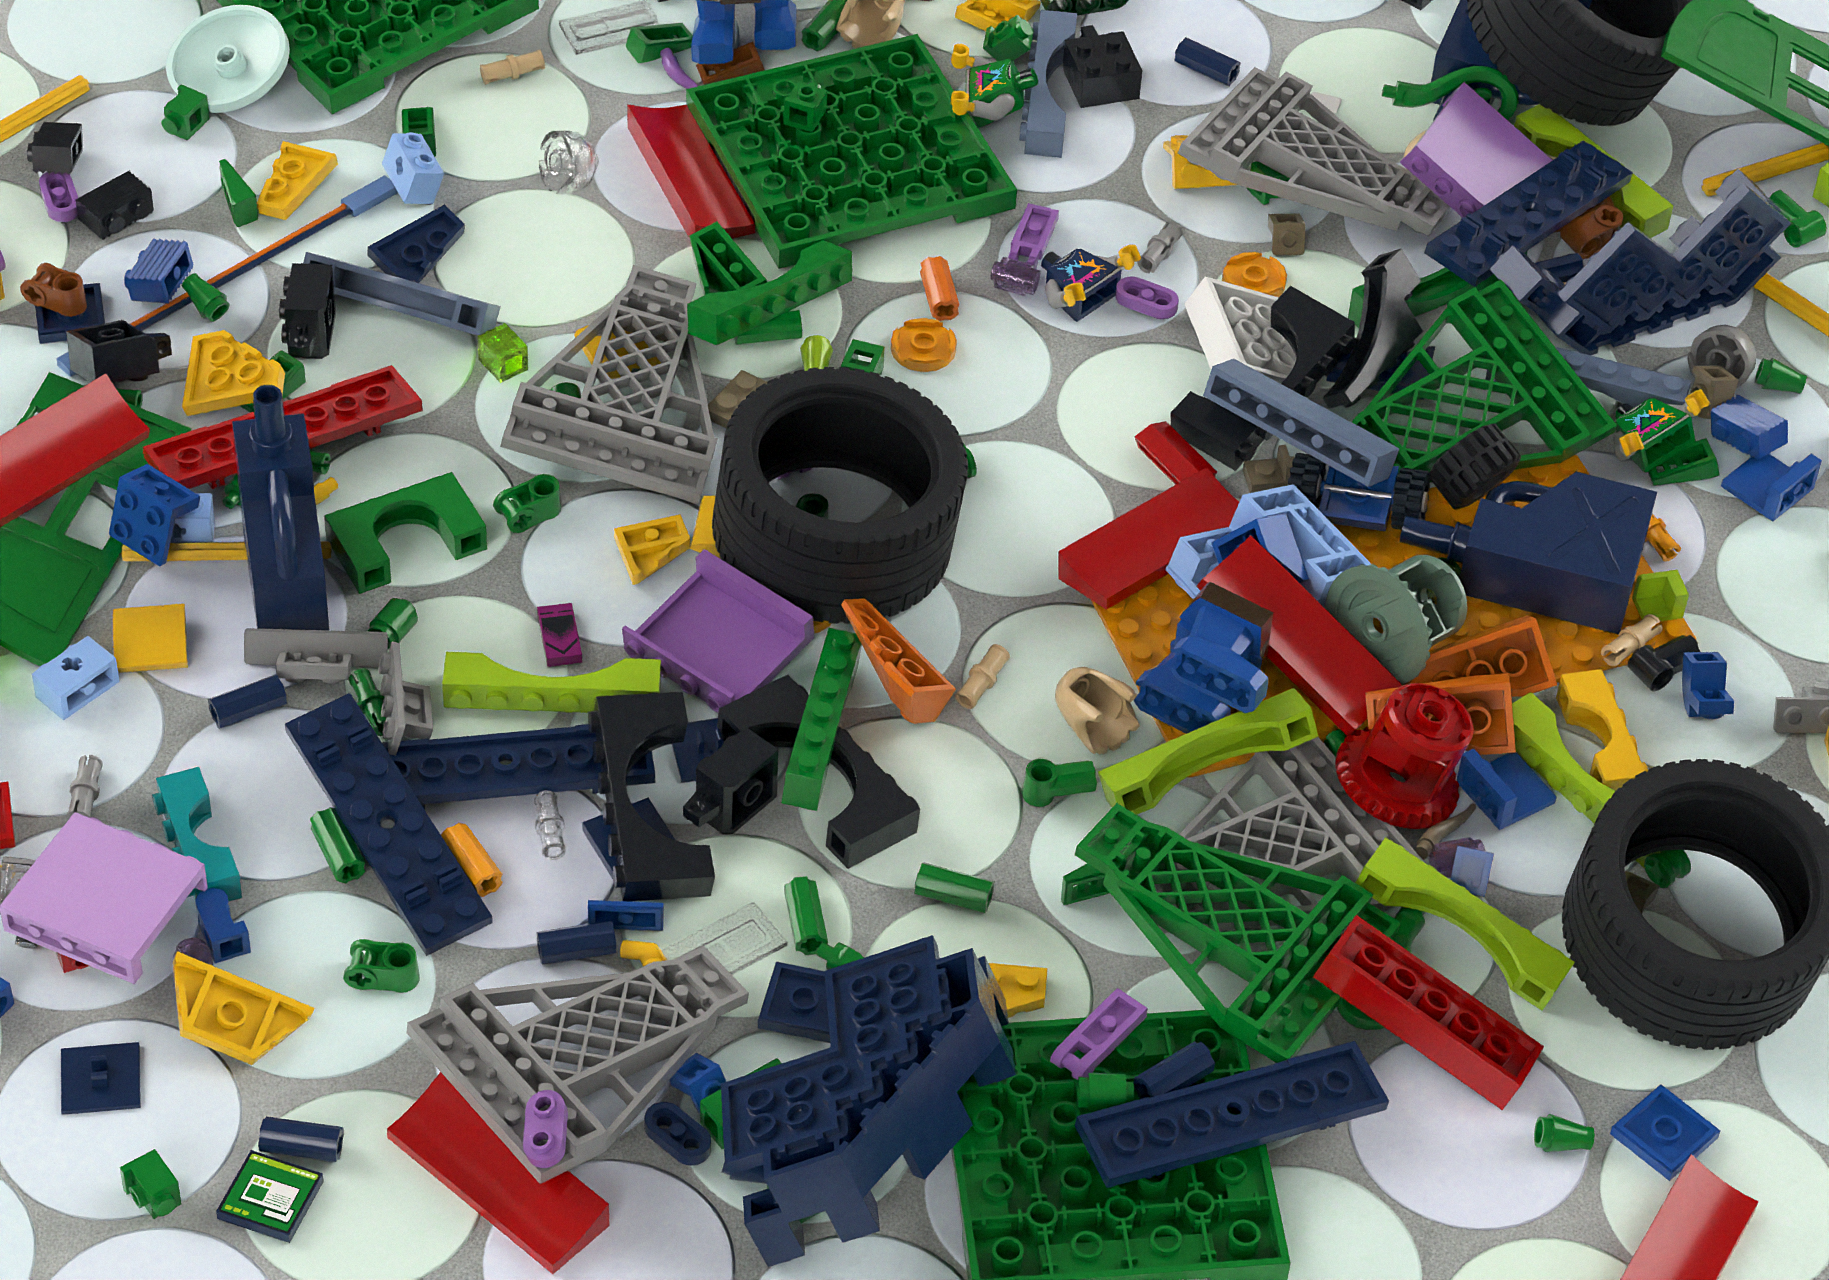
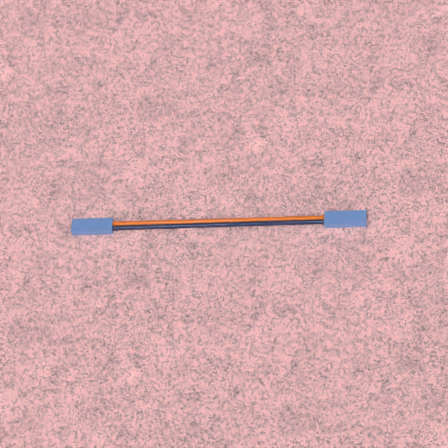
[56,175,398,377]

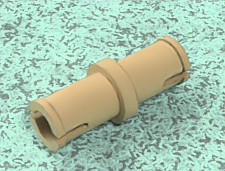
[480,49,545,85]
[1601,614,1662,666]
[955,644,1010,709]

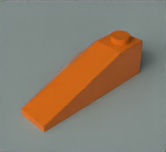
[841,598,956,724]
[1408,615,1557,697]
[1365,673,1516,755]

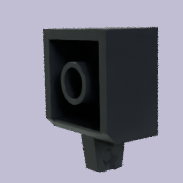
[1063,25,1143,108]
[279,263,336,359]
[66,320,172,386]
[683,727,779,834]

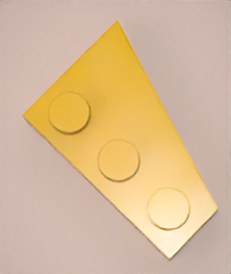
[257,141,338,220]

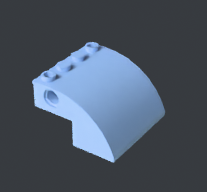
[1165,484,1371,608]

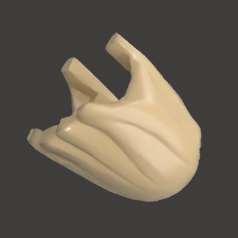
[836,0,905,49]
[1055,667,1139,754]

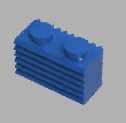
[124,238,194,304]
[1711,394,1788,460]

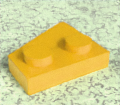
[989,963,1047,1018]

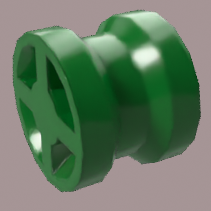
[1644,850,1691,889]

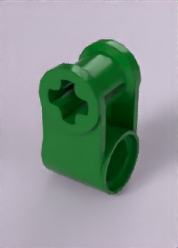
[493,474,561,533]
[343,939,420,993]

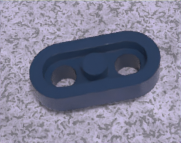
[644,1102,711,1166]

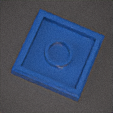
[1610,1084,1721,1181]

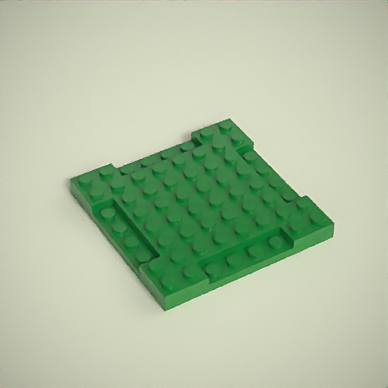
[216,0,539,115]
[686,34,1017,269]
[951,1008,1291,1280]

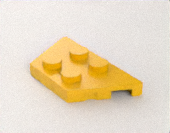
[172,951,315,1065]

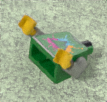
[950,44,1039,128]
[1613,389,1711,473]

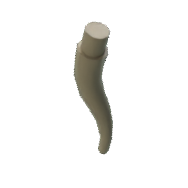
[1415,803,1476,860]

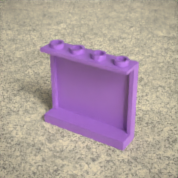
[1400,82,1553,217]
[622,549,814,713]

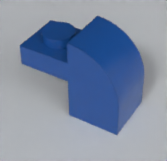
[1682,652,1734,719]

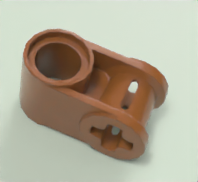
[1560,205,1623,259]
[20,263,87,317]

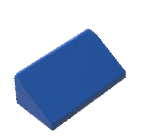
[588,900,664,931]

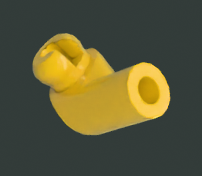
[620,940,667,966]

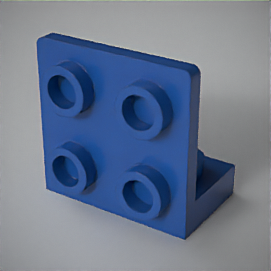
[1721,454,1822,521]
[109,464,200,566]
[1456,749,1557,830]

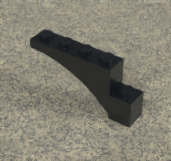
[1323,248,1423,409]

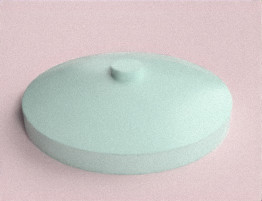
[166,5,290,113]

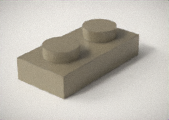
[708,370,767,428]

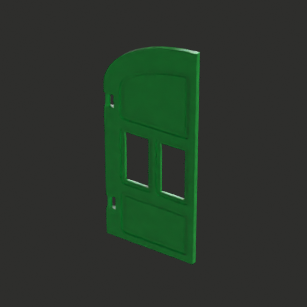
[1661,0,1829,146]
[0,372,192,666]

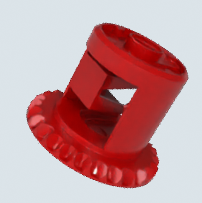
[1335,683,1474,829]

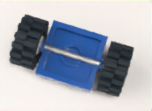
[1288,453,1430,532]

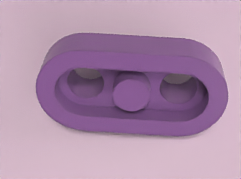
[39,171,78,222]
[1116,276,1179,319]
[523,1090,568,1168]

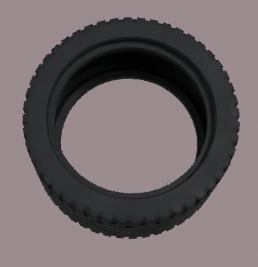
[1467,0,1692,126]
[712,367,968,624]
[1562,759,1829,1050]

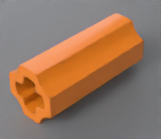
[920,256,959,321]

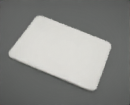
[1312,92,1342,114]

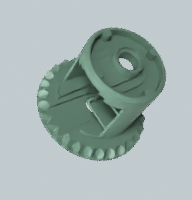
[1325,555,1467,685]

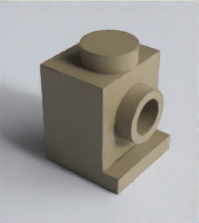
[1690,366,1739,419]

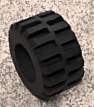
[1429,424,1521,509]

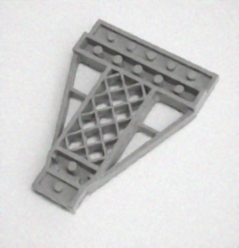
[1177,67,1451,236]
[500,265,718,504]
[1154,737,1425,934]
[406,946,749,1184]

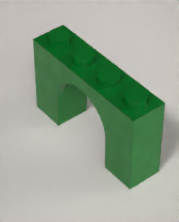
[324,472,487,594]

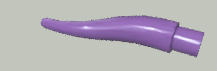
[660,48,698,89]

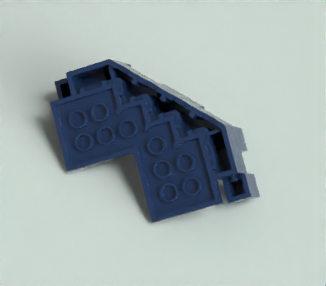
[1490,169,1791,355]
[721,935,1016,1267]

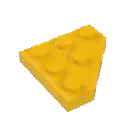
[182,330,285,416]

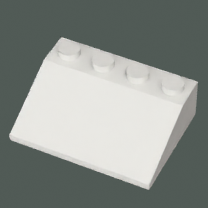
[1184,276,1322,394]

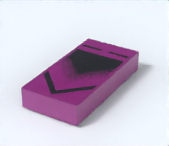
[537,603,582,667]

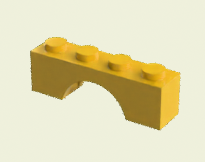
[1556,669,1648,791]

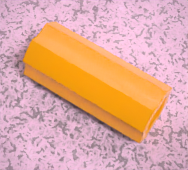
[441,822,503,897]

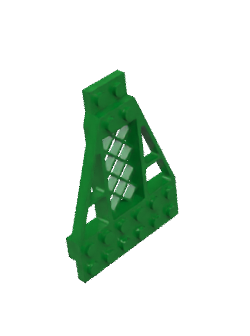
[1352,279,1617,483]
[1074,803,1402,1063]

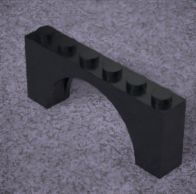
[1170,286,1356,471]
[717,674,920,869]
[588,692,715,902]

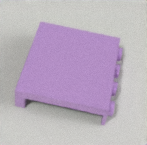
[0,812,208,984]

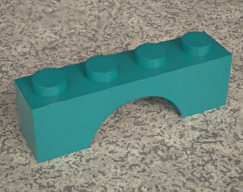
[152,767,242,901]

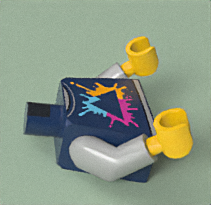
[1041,244,1141,322]

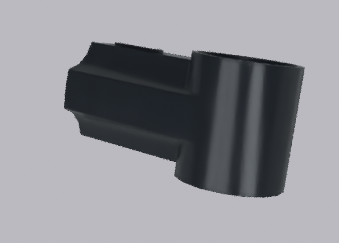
[1628,635,1701,691]

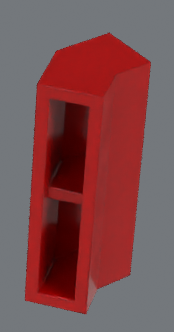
[1134,421,1217,485]

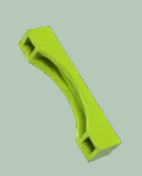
[1514,104,1674,238]
[442,652,661,713]
[1098,688,1319,815]
[1512,692,1660,868]
[1355,837,1575,1011]

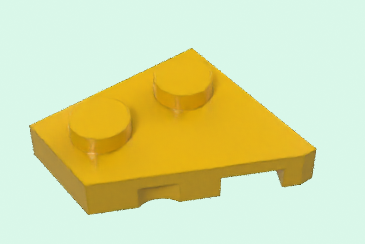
[614,514,690,585]

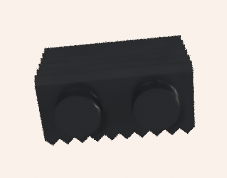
[27,122,83,175]
[75,170,154,239]

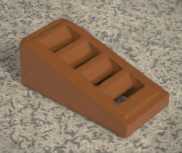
[696,42,765,85]

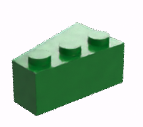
[689,221,767,295]

